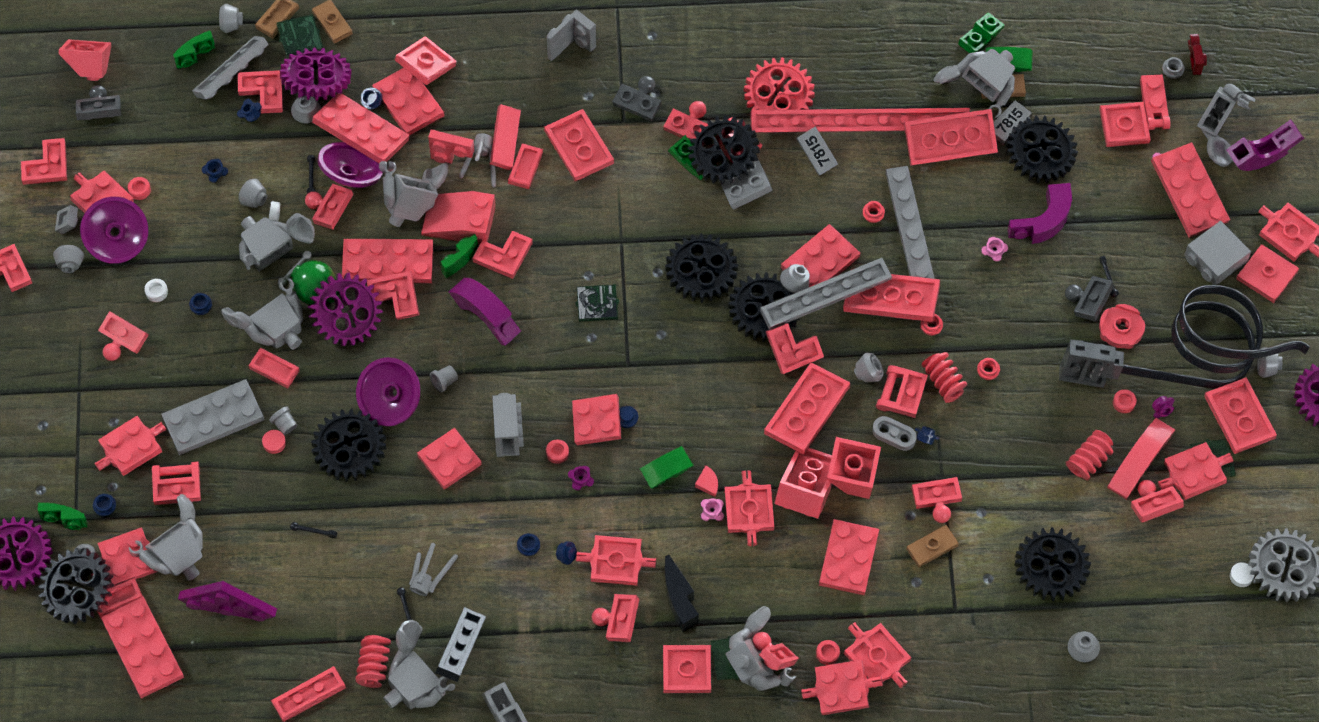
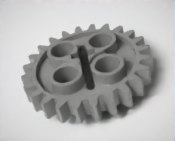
[1248,528,1319,602]

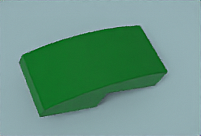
[958,12,1004,53]
[173,30,215,69]
[986,47,1033,72]
[668,135,717,180]
[440,235,478,278]
[640,446,694,489]
[38,503,88,530]

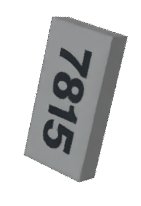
[993,100,1032,145]
[796,126,838,176]

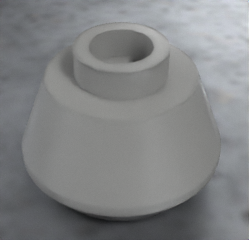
[219,3,243,33]
[291,95,321,123]
[238,179,267,208]
[53,245,84,273]
[780,264,810,293]
[1257,347,1282,378]
[854,353,883,382]
[1068,631,1100,662]

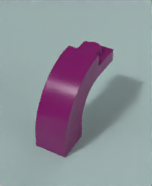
[1226,119,1305,171]
[1007,183,1072,244]
[448,278,521,346]

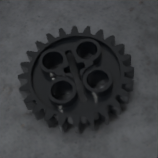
[688,115,760,185]
[1006,115,1078,184]
[665,233,738,303]
[728,272,800,342]
[311,409,387,482]
[1014,527,1091,601]
[38,548,114,624]

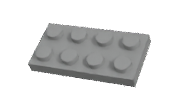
[161,379,264,455]

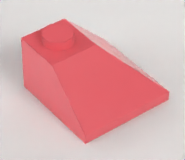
[59,39,111,81]

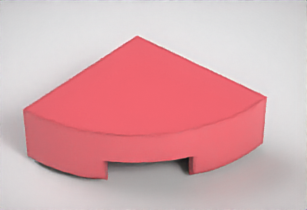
[695,466,718,497]

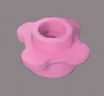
[982,237,1008,262]
[701,498,724,521]

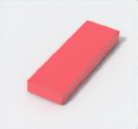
[490,104,521,170]
[271,666,346,722]

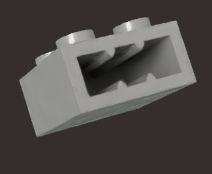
[1184,221,1251,285]
[493,393,524,457]

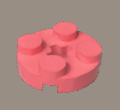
[1099,304,1145,349]

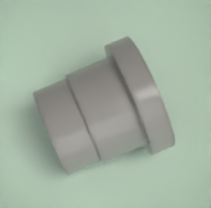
[430,365,458,392]
[269,406,297,435]

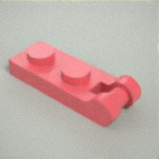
[1140,75,1170,130]

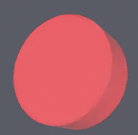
[128,177,151,200]
[1113,390,1137,413]
[262,430,286,454]
[546,439,569,464]
[816,640,840,665]

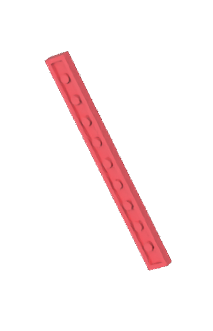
[751,108,970,133]

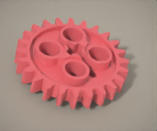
[744,58,815,110]

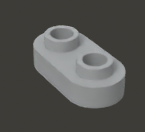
[872,416,917,451]

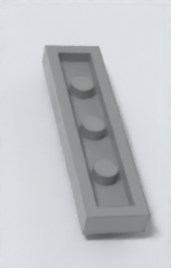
[192,36,269,99]

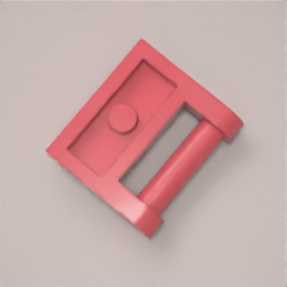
[876,365,928,418]
[152,461,201,505]

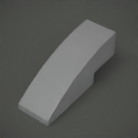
[481,682,527,722]

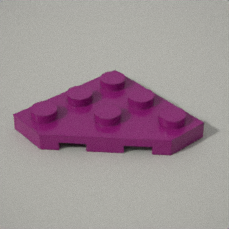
[178,581,277,621]

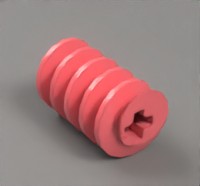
[921,352,967,403]
[1066,430,1113,480]
[355,635,391,688]

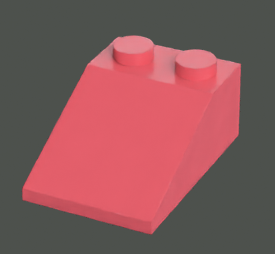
[421,191,496,245]
[775,448,833,519]

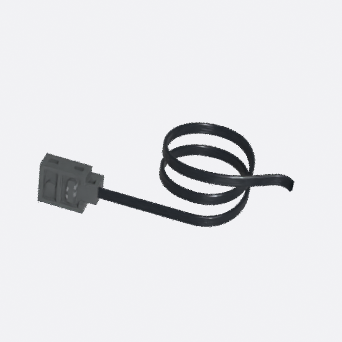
[1059,285,1310,389]

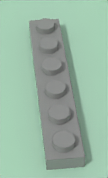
[886,166,935,279]
[760,258,892,330]

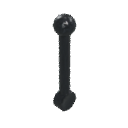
[307,155,316,194]
[1100,256,1119,298]
[290,522,338,538]
[397,587,412,621]

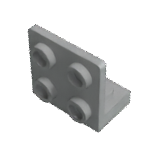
[547,9,596,61]

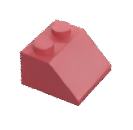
[827,437,881,499]

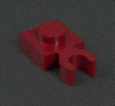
[1188,34,1207,75]

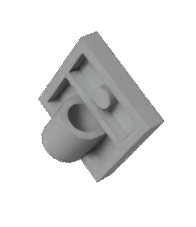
[719,160,773,210]

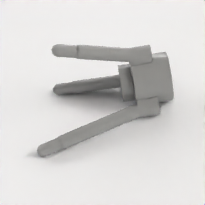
[459,133,496,188]
[409,543,458,596]

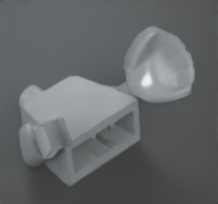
[933,49,1015,118]
[1197,84,1255,167]
[379,161,448,227]
[239,213,315,272]
[221,278,303,350]
[129,494,203,581]
[726,606,796,691]
[383,620,455,709]

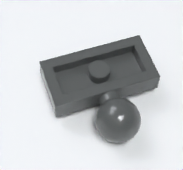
[612,76,662,122]
[76,85,121,120]
[1065,276,1114,321]

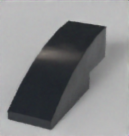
[665,555,699,632]

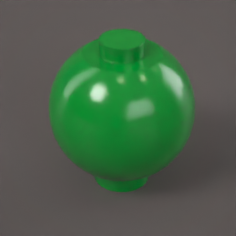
[291,260,339,305]

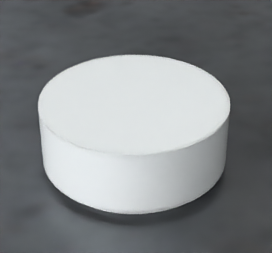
[269,201,281,221]
[145,279,168,302]
[1230,563,1254,587]

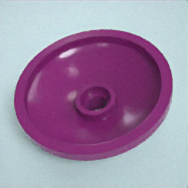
[318,142,383,188]
[80,197,148,264]
[356,357,420,426]

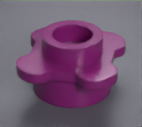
[1152,396,1175,419]
[568,466,594,490]

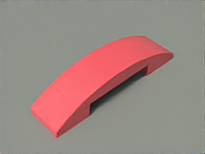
[1107,418,1175,500]

